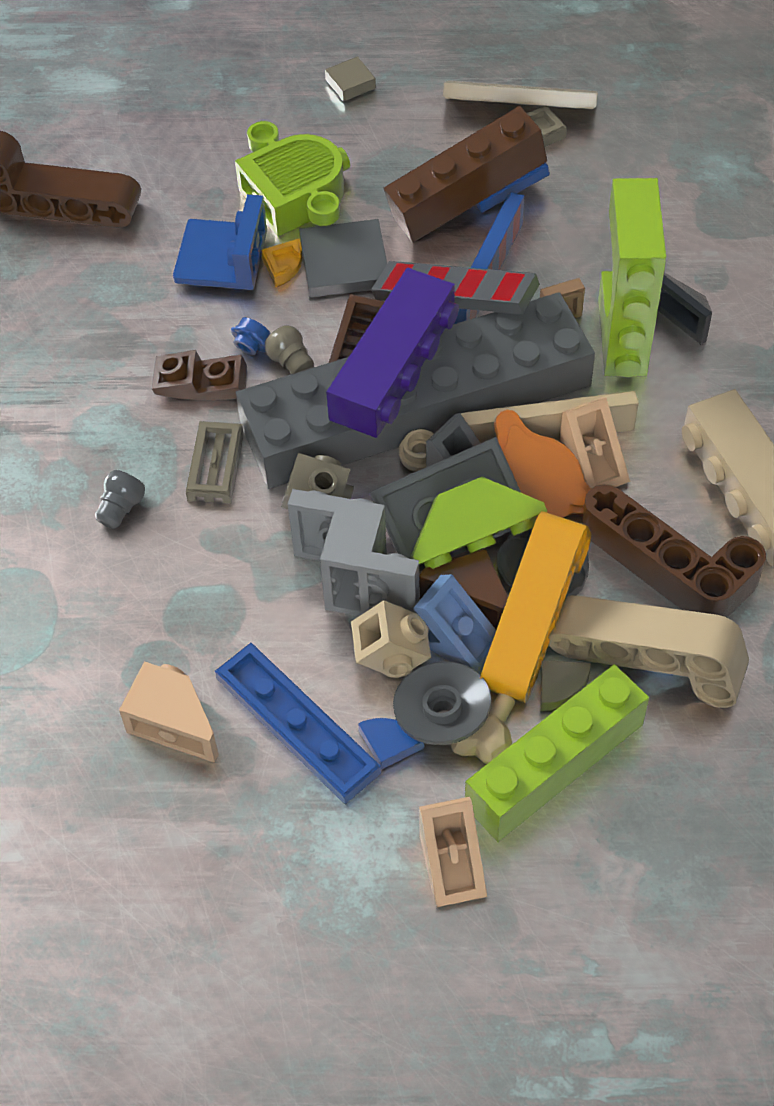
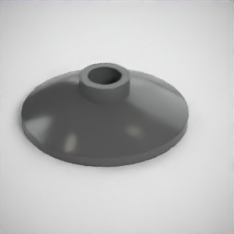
[393,662,491,745]

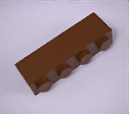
[383,106,547,243]

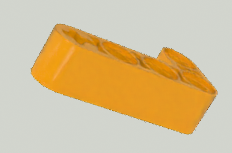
[480,511,591,703]

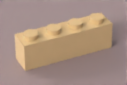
[682,389,774,567]

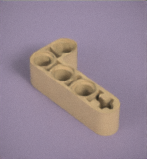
[548,595,749,708]

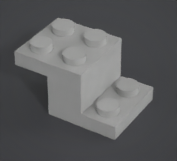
[288,489,420,616]

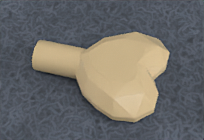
[450,693,515,764]

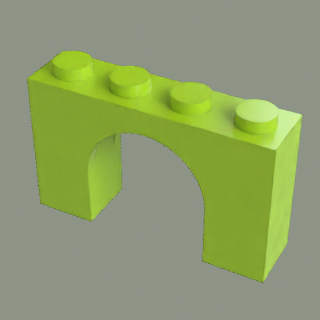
[598,178,666,377]

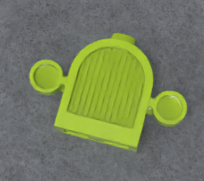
[235,121,350,237]

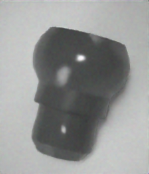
[95,470,145,529]

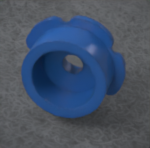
[231,317,271,355]

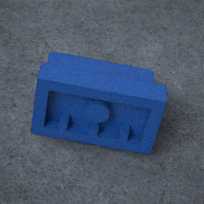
[173,194,267,290]

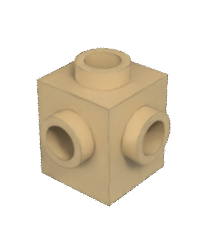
[351,600,431,678]

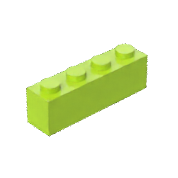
[465,664,649,842]

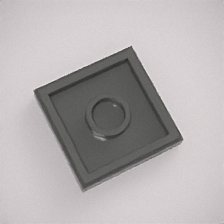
[299,219,387,298]

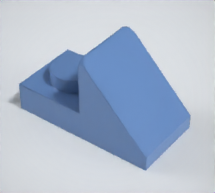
[413,574,496,675]

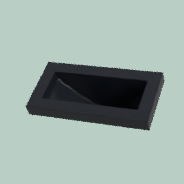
[658,273,712,345]

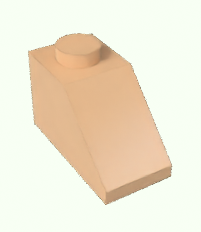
[119,661,219,763]

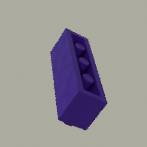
[326,267,459,438]

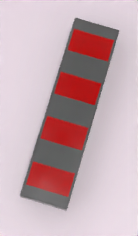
[371,261,540,315]

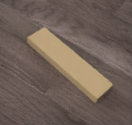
[443,81,598,109]
[461,391,639,443]

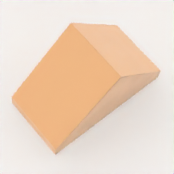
[560,397,630,489]
[419,796,487,907]

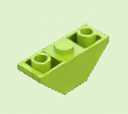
[410,477,547,569]

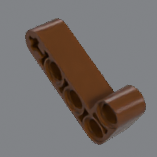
[0,131,142,228]
[582,484,766,618]

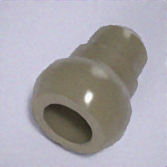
[265,325,314,374]

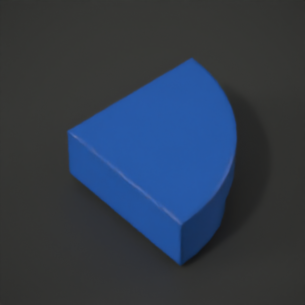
[358,718,425,770]

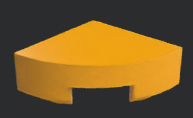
[261,239,302,287]

